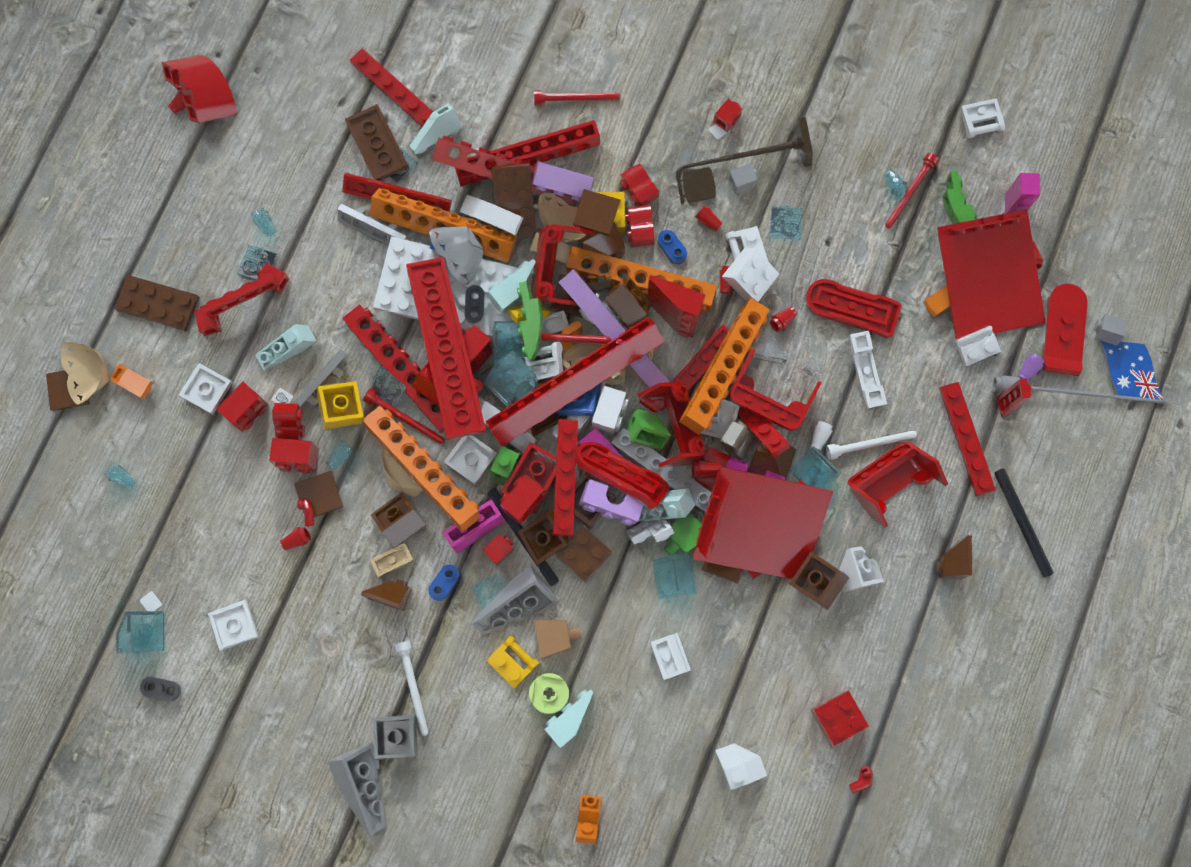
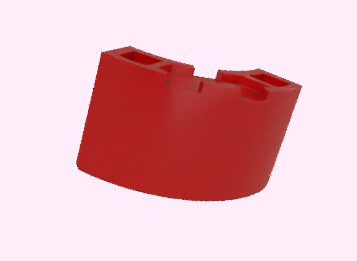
[162,55,237,123]

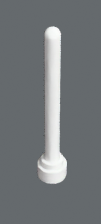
[826,431,917,460]
[395,641,428,736]

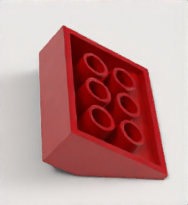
[647,275,706,338]

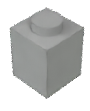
[728,164,759,194]
[1094,314,1127,346]

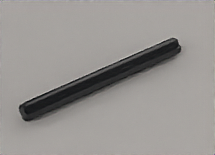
[994,468,1054,578]
[487,488,559,587]

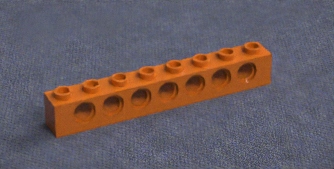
[369,188,518,263]
[566,246,717,312]
[679,297,769,434]
[362,406,480,533]

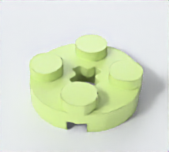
[529,673,569,714]

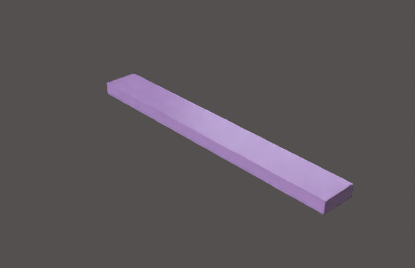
[559,269,670,398]

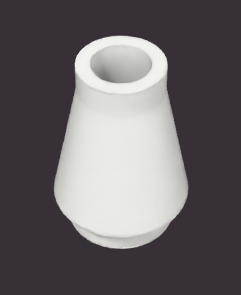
[810,421,833,450]

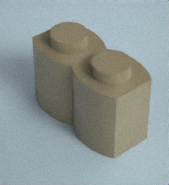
[720,421,754,460]

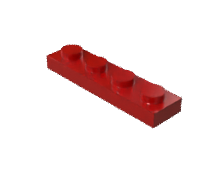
[202,273,279,318]
[673,324,729,392]
[997,378,1032,417]
[737,407,790,458]

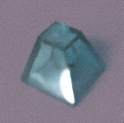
[116,611,165,654]

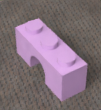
[579,479,644,526]

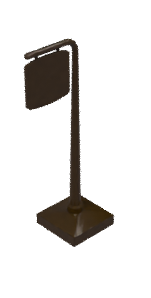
[676,117,813,204]

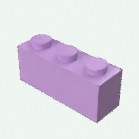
[532,161,594,201]

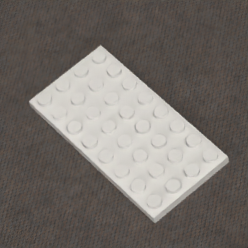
[373,236,533,345]

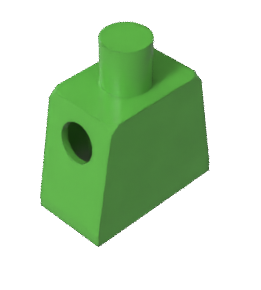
[627,408,671,450]
[490,446,522,486]
[664,512,702,557]

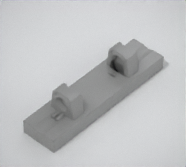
[338,204,406,246]
[292,349,347,407]

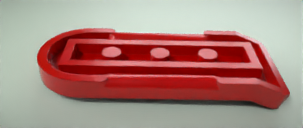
[805,279,901,338]
[1042,283,1088,376]
[575,442,669,510]

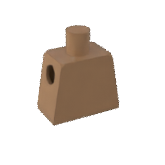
[534,620,582,659]

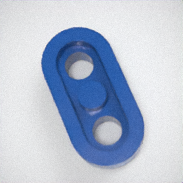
[658,230,687,265]
[428,564,460,601]

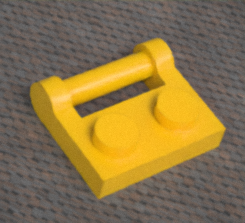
[486,635,539,689]

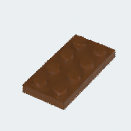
[345,104,409,181]
[492,163,537,240]
[114,275,199,331]

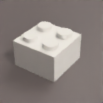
[722,248,779,301]
[592,386,628,437]

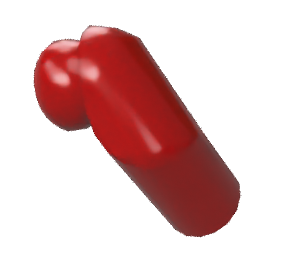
[639,397,666,412]
[297,498,315,527]
[849,766,873,794]

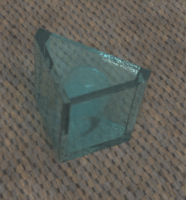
[492,321,524,367]
[789,446,841,489]
[653,555,697,599]

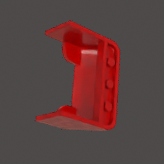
[531,224,593,306]
[729,348,822,431]
[637,382,705,468]
[848,442,948,528]

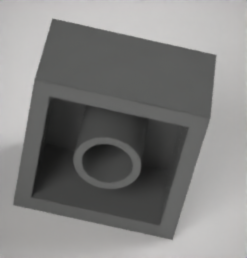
[372,715,418,759]

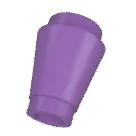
[1018,353,1045,381]

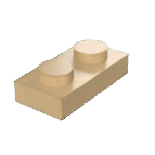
[370,542,414,578]

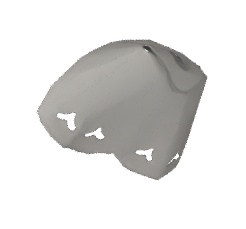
[429,227,484,285]

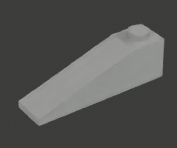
[472,566,558,635]
[328,743,386,836]

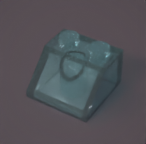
[484,350,538,407]

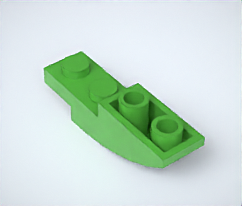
[942,171,977,224]
[517,281,543,361]

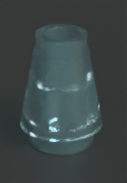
[883,169,908,197]
[251,208,276,237]
[326,441,354,470]
[105,464,136,489]

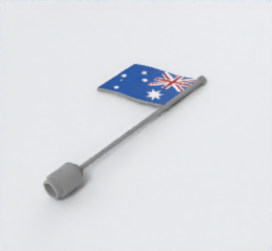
[992,340,1169,406]

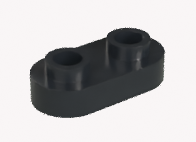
[464,285,485,324]
[140,677,181,701]

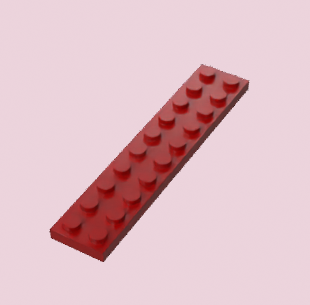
[406,257,486,440]

